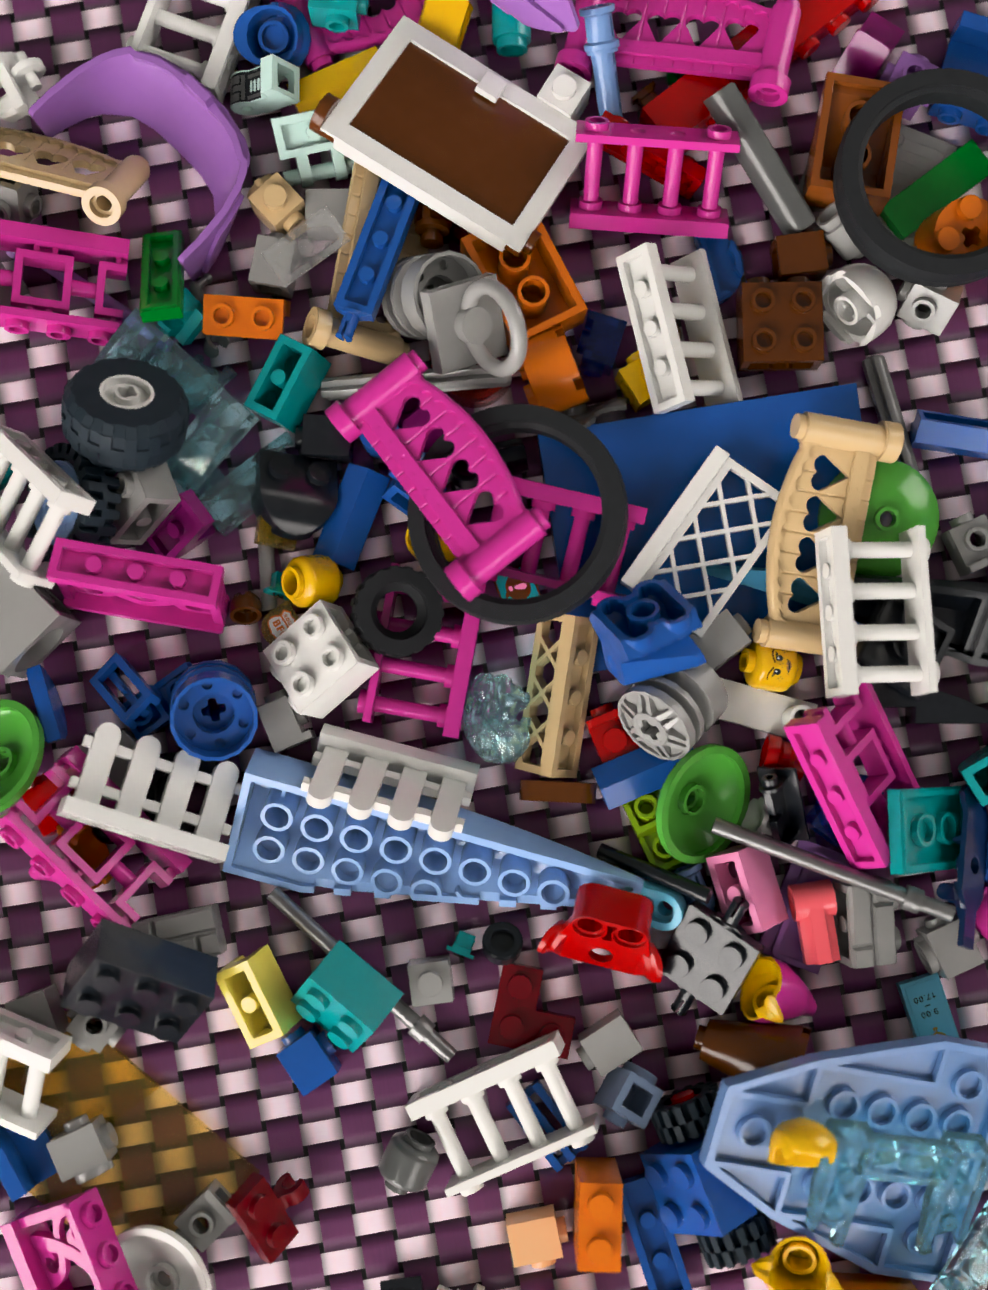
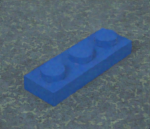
[622,1173,692,1290]

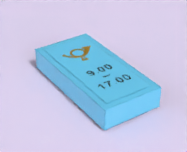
[896,972,959,1038]

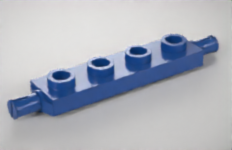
[333,179,420,342]

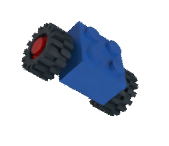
[639,1081,778,1270]

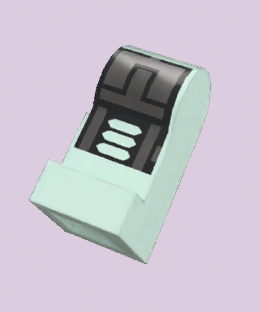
[230,54,300,116]

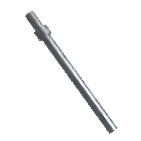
[711,817,956,922]
[266,886,457,1063]

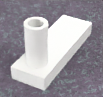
[718,678,818,739]

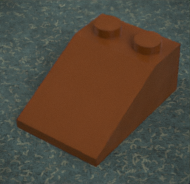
[802,72,903,217]

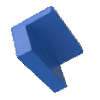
[0,1126,57,1202]

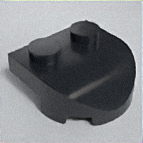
[251,449,338,540]

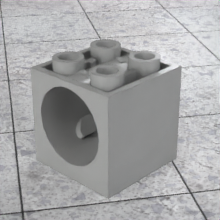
[0,563,82,679]

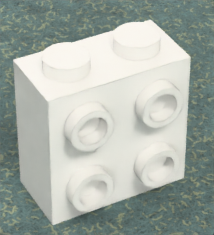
[263,599,380,719]

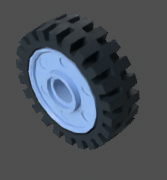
[25,443,121,562]

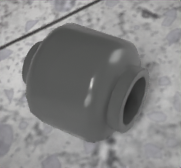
[378,1128,439,1195]

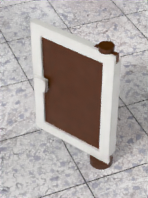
[309,15,587,257]

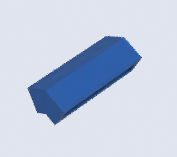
[909,409,988,459]
[312,463,390,571]
[591,747,693,810]

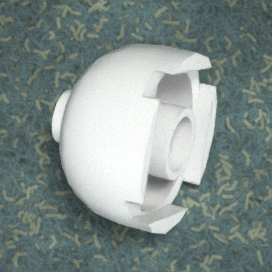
[822,263,897,346]

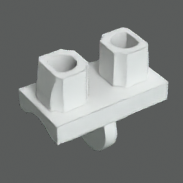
[0,51,46,123]

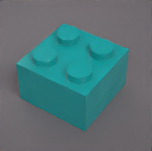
[291,940,404,1053]

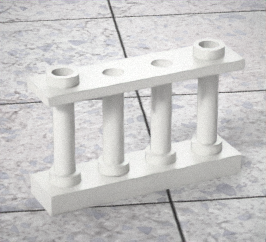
[125,0,261,103]
[615,242,743,414]
[0,425,96,589]
[814,525,940,699]
[0,1007,73,1140]
[405,1030,601,1198]

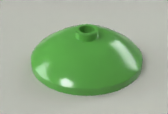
[817,460,939,577]
[0,699,45,812]
[656,744,750,864]

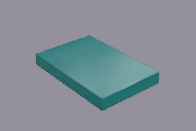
[887,786,963,875]

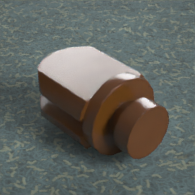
[413,202,452,249]

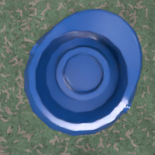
[233,2,311,67]

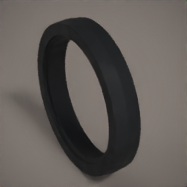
[833,68,988,287]
[407,404,628,625]

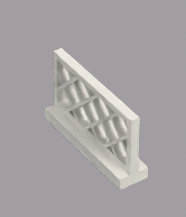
[620,445,779,638]

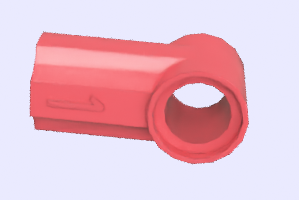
[787,879,841,965]

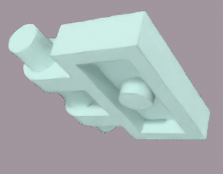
[270,109,354,188]

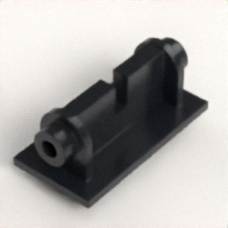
[757,766,810,845]

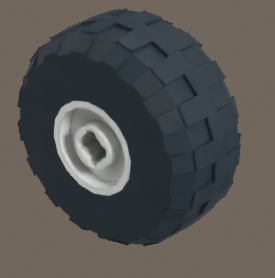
[61,358,189,472]

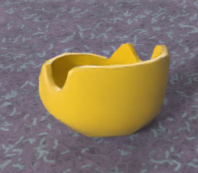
[768,1117,837,1168]

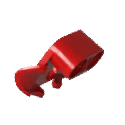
[537,883,663,983]

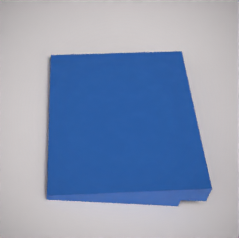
[537,383,863,672]

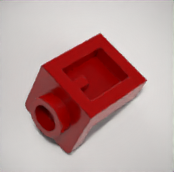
[585,702,640,764]

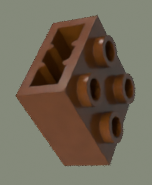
[736,276,825,372]

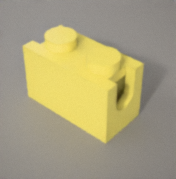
[216,944,303,1049]

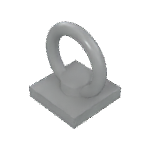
[420,273,528,378]

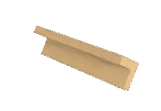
[515,614,598,778]

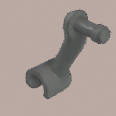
[189,273,229,358]

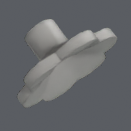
[741,797,772,836]

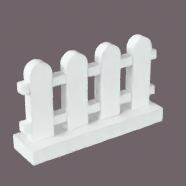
[56,722,242,864]
[300,723,480,842]

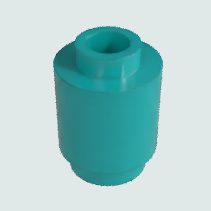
[491,3,531,57]

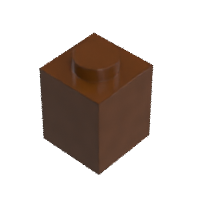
[769,230,833,282]

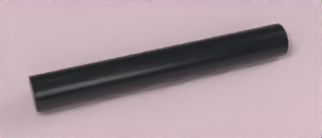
[596,843,713,904]

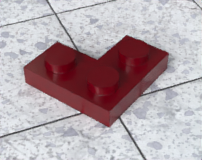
[488,962,576,1060]

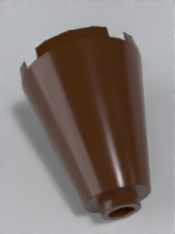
[693,1019,812,1077]

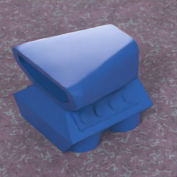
[589,579,707,686]

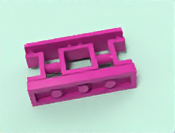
[0,219,130,346]
[783,683,920,869]
[0,745,193,928]

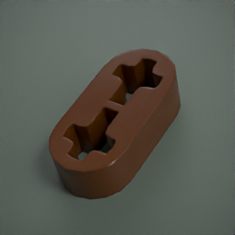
[519,780,597,804]

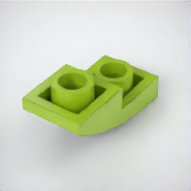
[622,789,687,871]

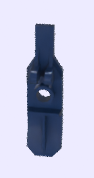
[937,784,988,950]

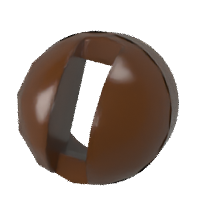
[230,591,262,625]

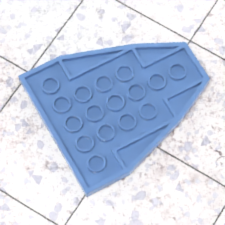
[699,1034,988,1284]

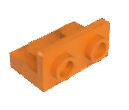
[202,294,291,340]

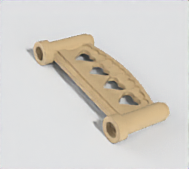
[0,127,150,226]
[302,161,428,365]
[752,411,904,655]

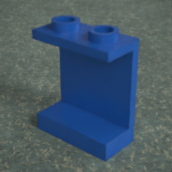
[927,10,988,136]

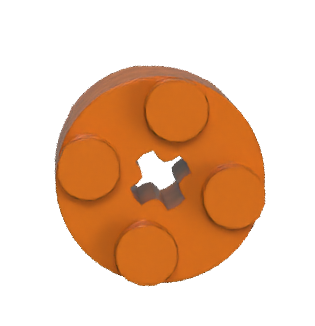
[914,195,988,286]
[518,325,590,412]

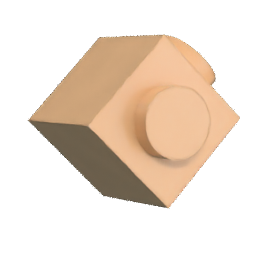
[506,1204,569,1268]

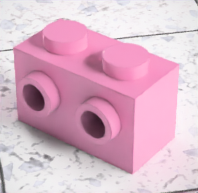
[705,844,789,934]

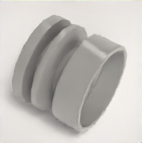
[382,251,482,340]
[618,663,728,761]

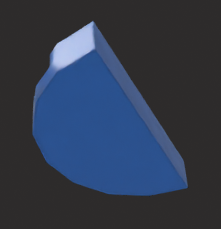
[693,237,744,305]
[26,664,68,743]

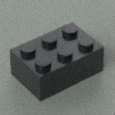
[60,918,218,1043]

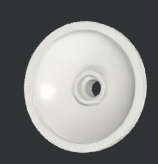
[117,1225,212,1290]

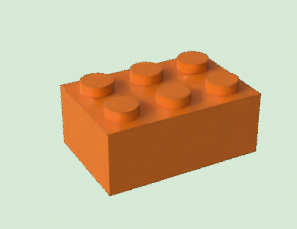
[460,222,588,349]

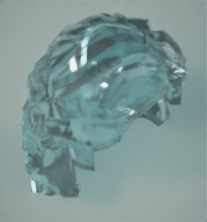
[464,673,531,764]

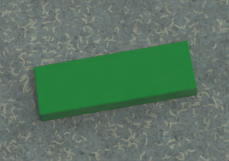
[879,139,988,241]
[139,230,185,323]

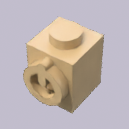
[247,172,305,236]

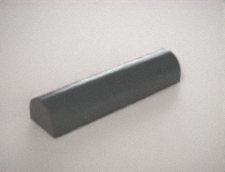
[703,82,816,235]

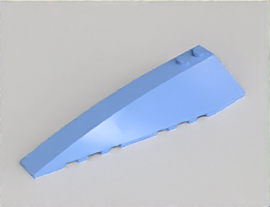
[222,748,644,910]

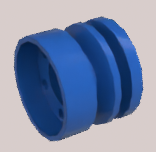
[170,660,258,761]

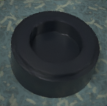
[482,922,523,965]

